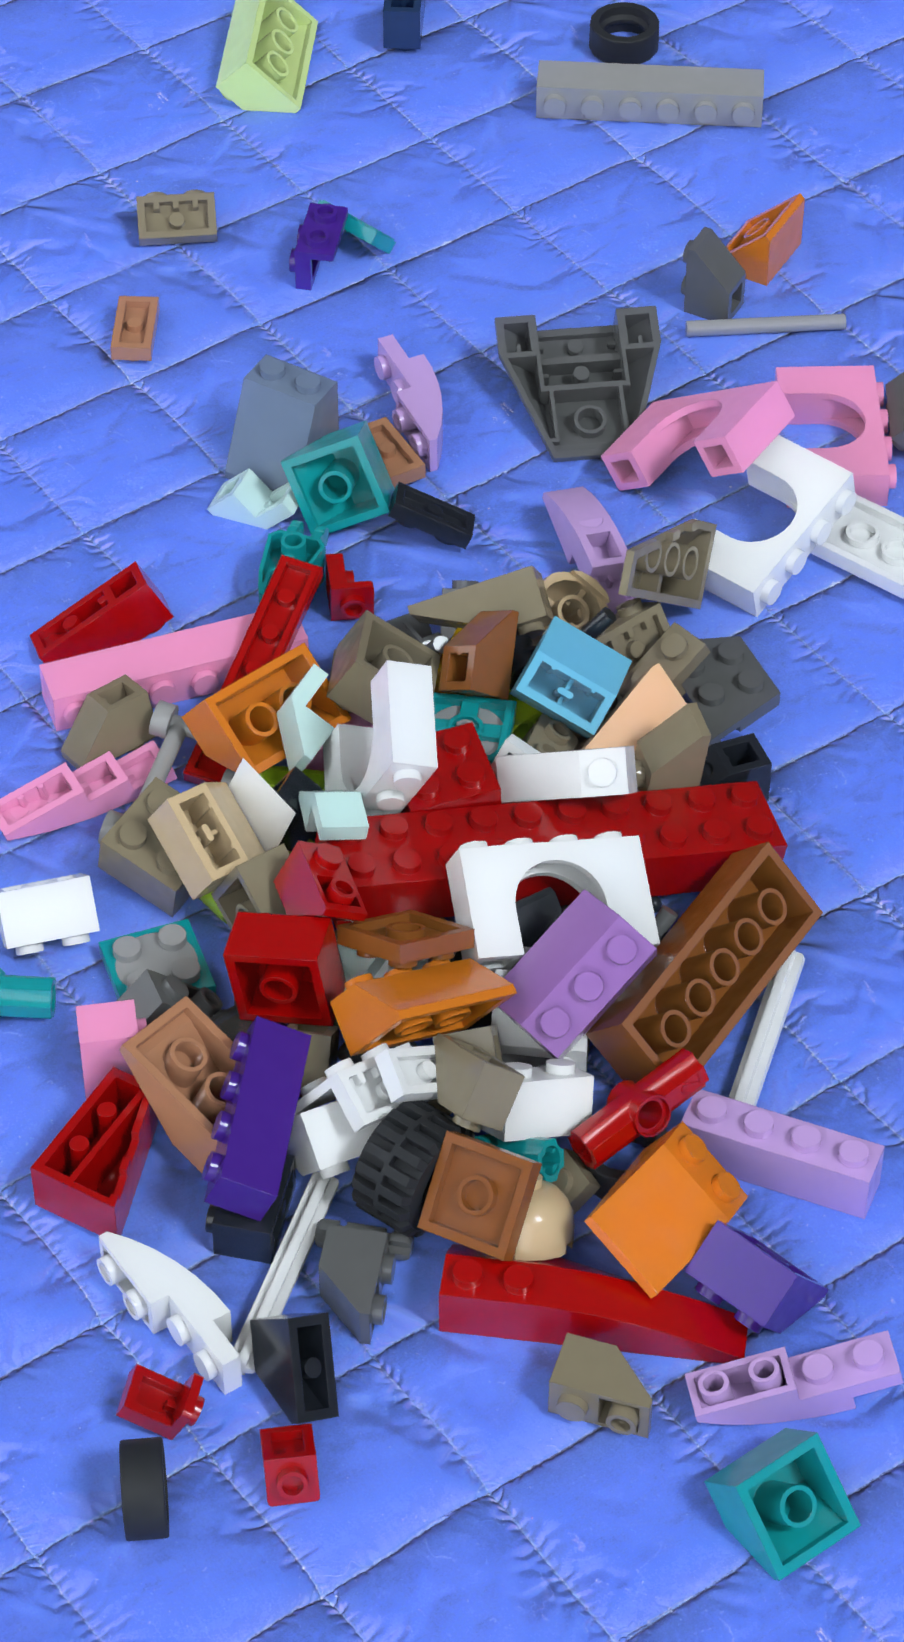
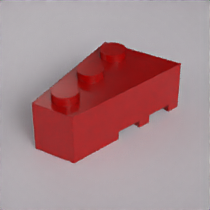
[30,1067,158,1235]

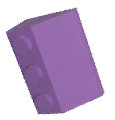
[498,889,657,1059]

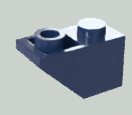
[383,0,425,50]

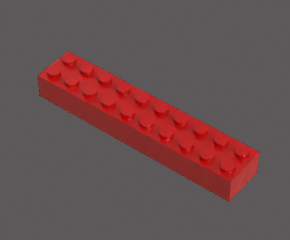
[315,781,788,928]

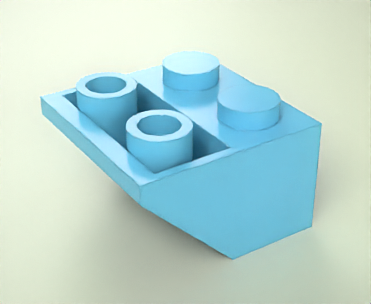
[509,616,632,739]

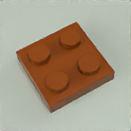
[337,909,475,968]
[417,1131,542,1261]

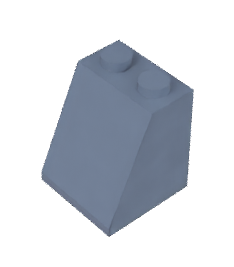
[225,354,339,491]

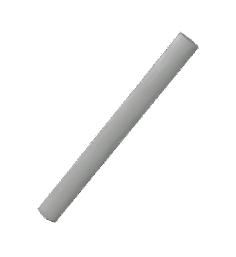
[685,313,846,337]

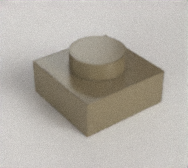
[551,1148,601,1215]

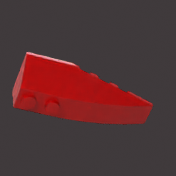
[439,1244,748,1363]

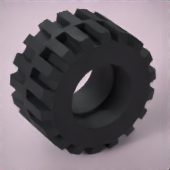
[352,1100,475,1237]

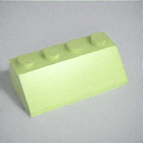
[216,0,318,113]

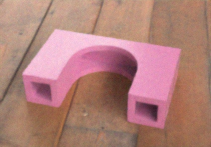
[775,365,897,508]
[601,381,795,491]

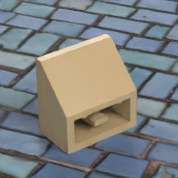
[147,782,265,900]

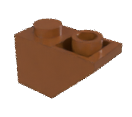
[439,610,519,700]

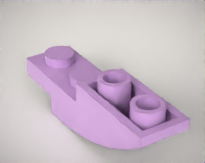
[374,334,443,472]
[542,487,636,614]
[685,1330,904,1425]

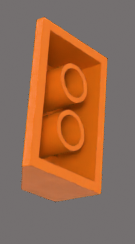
[182,642,352,774]
[330,958,517,1056]

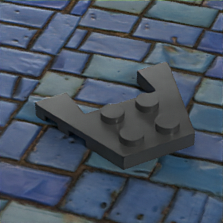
[681,636,780,746]

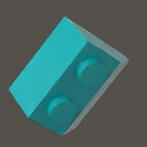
[280,421,395,536]
[704,1428,861,1581]

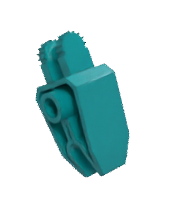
[258,520,329,604]

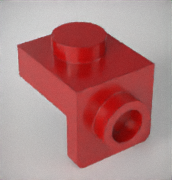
[116,1364,205,1440]

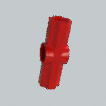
[568,1048,709,1170]

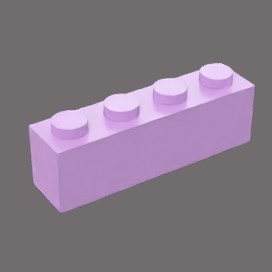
[681,1089,885,1219]

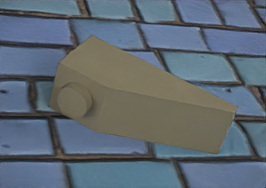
[407,565,553,638]

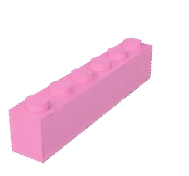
[39,613,309,732]

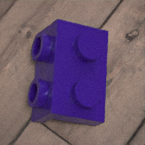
[289,203,348,290]

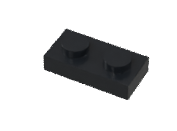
[388,482,475,549]

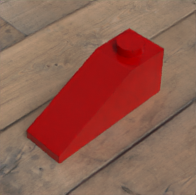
[30,561,174,663]

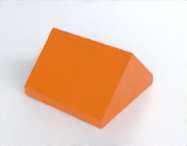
[726,193,805,286]

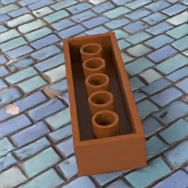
[586,842,823,1083]

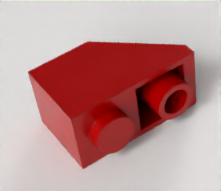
[273,840,368,921]

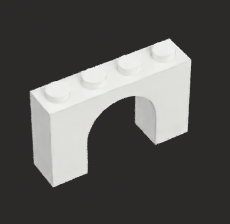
[695,435,857,617]
[323,660,438,816]
[445,831,660,971]

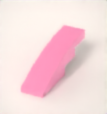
[0,740,177,841]

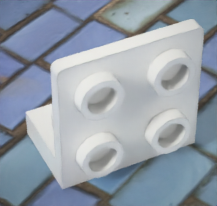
[295,1042,428,1132]

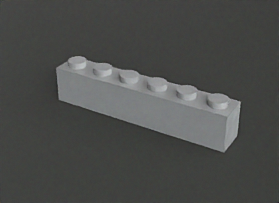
[536,60,764,128]

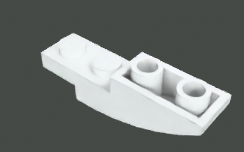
[97,1231,242,1395]

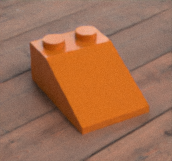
[584,1121,748,1298]

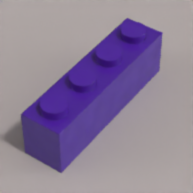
[202,1016,312,1221]

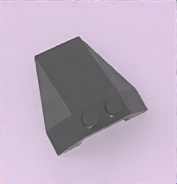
[494,306,661,462]

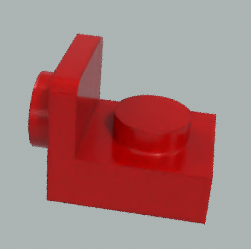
[325,553,374,621]
[259,1423,320,1506]

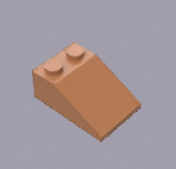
[119,996,236,1173]

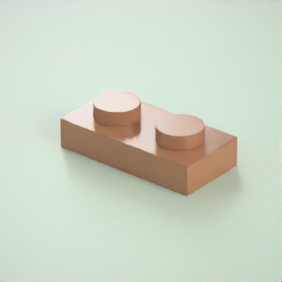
[110,296,160,361]
[368,417,426,488]

